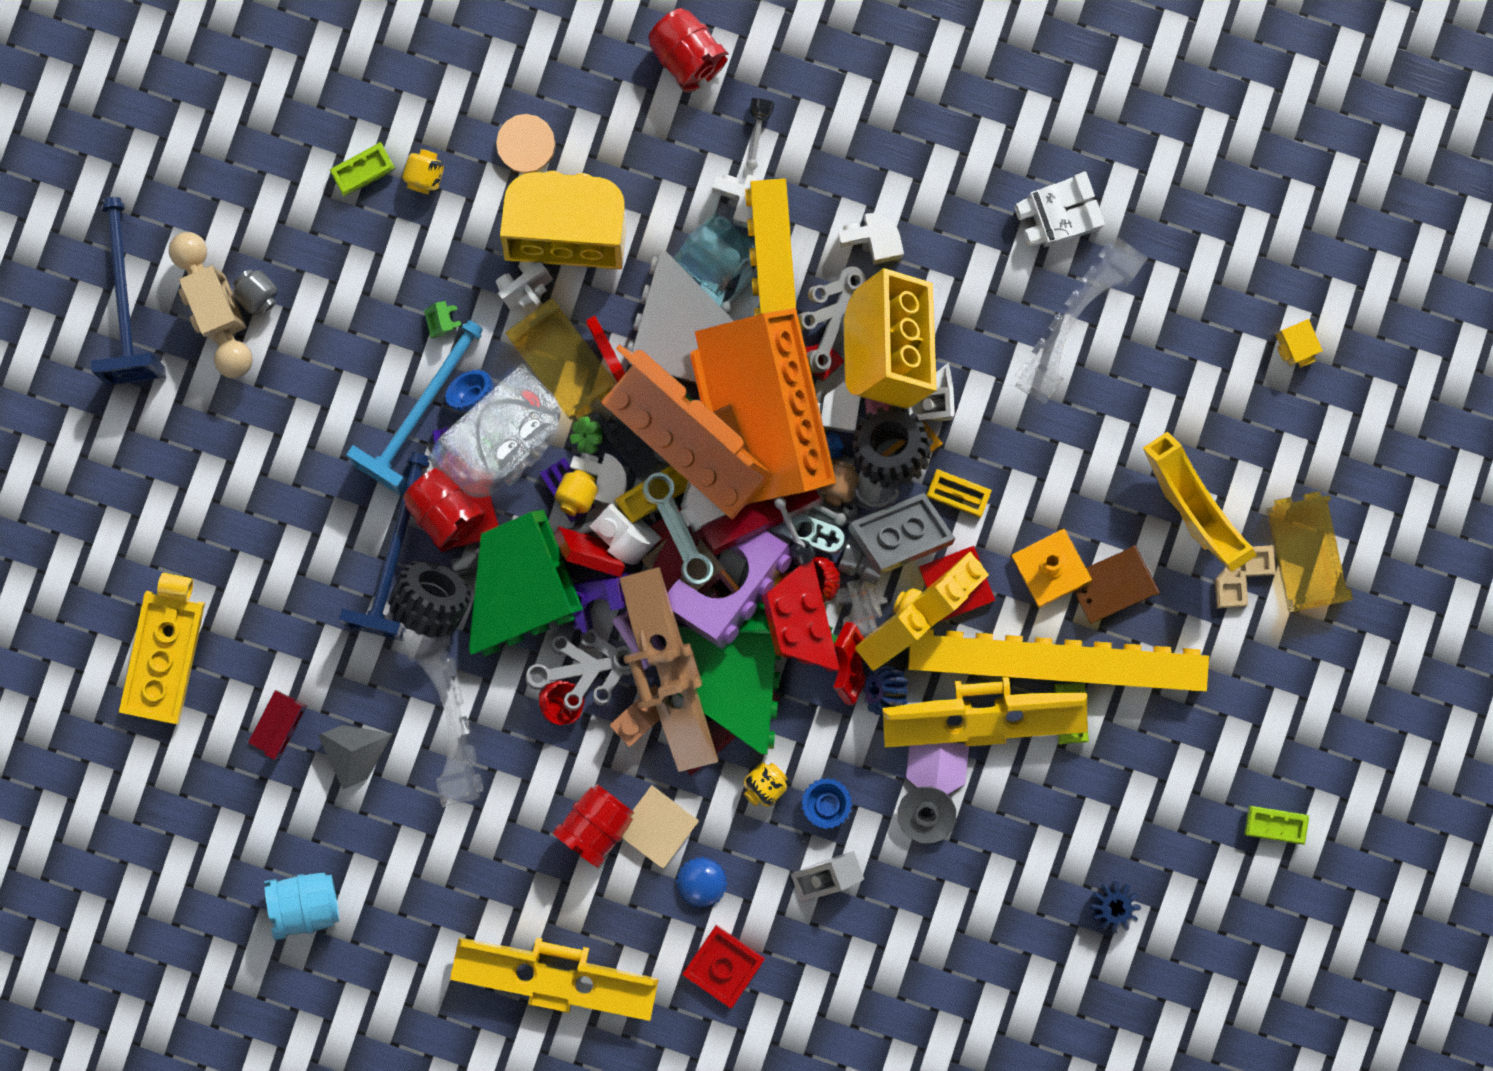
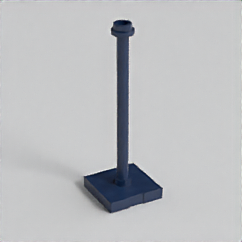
[91,197,166,386]
[339,452,430,642]

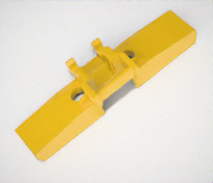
[883,677,1088,747]
[450,937,659,1021]

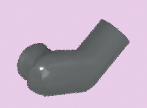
[815,502,858,529]

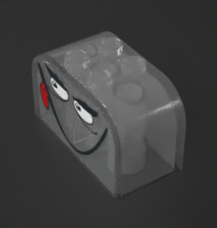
[428,364,560,497]

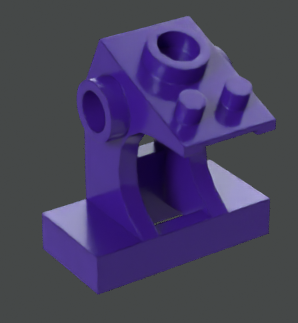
[573,570,632,633]

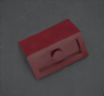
[248,690,307,760]

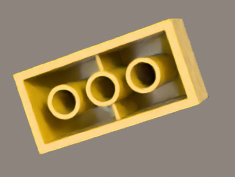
[500,171,626,270]
[844,268,937,409]

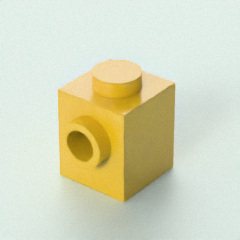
[1275,319,1323,368]

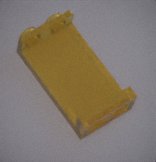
[505,298,617,421]
[1266,491,1353,612]

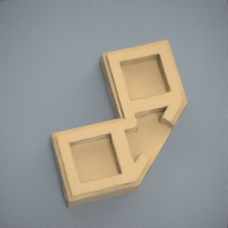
[1215,545,1276,608]

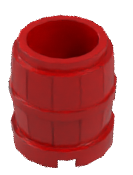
[648,8,729,93]
[403,468,486,552]
[552,784,635,869]

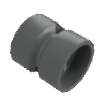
[838,535,880,586]

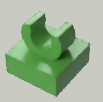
[424,301,461,338]

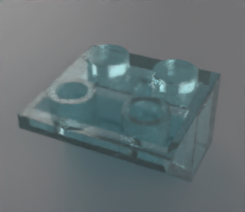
[674,212,755,297]

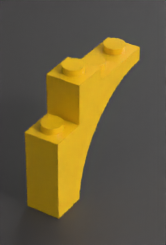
[1143,432,1257,573]
[855,552,989,671]

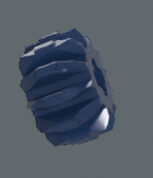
[863,666,909,717]
[1089,881,1141,933]

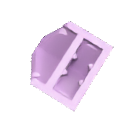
[906,742,969,794]

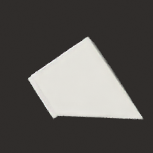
[907,363,955,422]

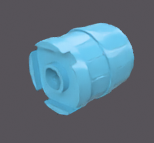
[264,873,340,940]

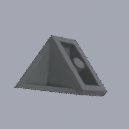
[318,725,393,789]

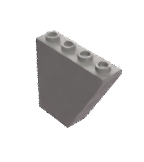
[627,250,733,386]

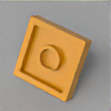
[1011,529,1092,608]

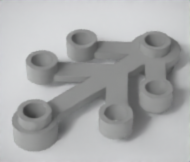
[798,267,866,373]
[525,629,632,711]

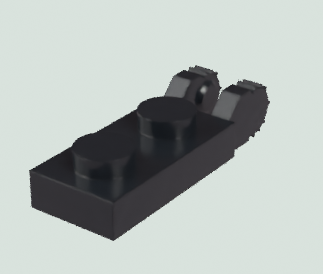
[590,409,661,479]

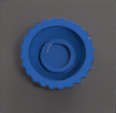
[445,369,493,412]
[801,778,853,830]
[676,856,727,908]

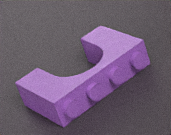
[667,530,792,650]

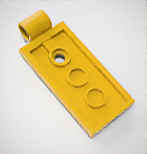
[119,573,206,724]

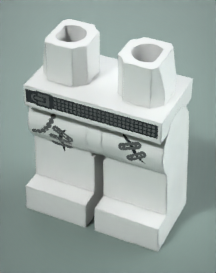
[1014,171,1105,247]

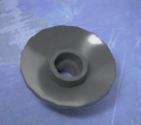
[898,786,956,843]

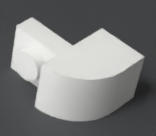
[712,174,758,229]
[838,213,904,265]
[570,453,628,508]
[589,503,662,565]

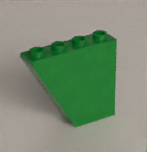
[469,509,583,657]
[676,627,781,755]

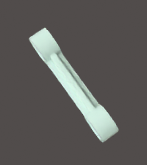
[643,473,713,585]

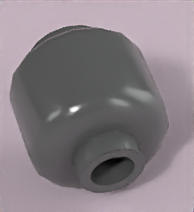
[233,269,277,314]

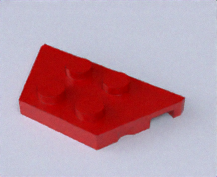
[762,559,840,672]

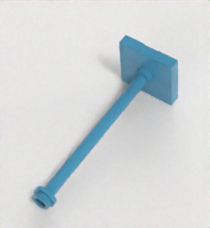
[346,320,483,497]

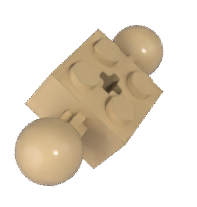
[169,232,253,378]

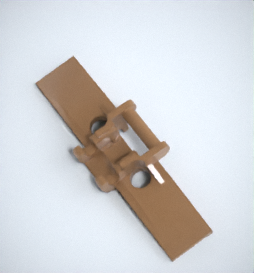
[619,567,718,772]

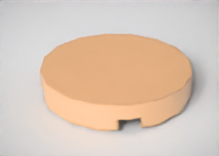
[496,114,556,174]

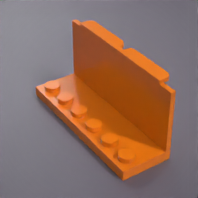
[690,308,836,504]
[601,344,772,519]

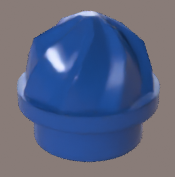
[825,431,845,459]

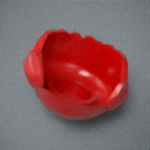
[813,555,840,603]
[538,680,584,725]

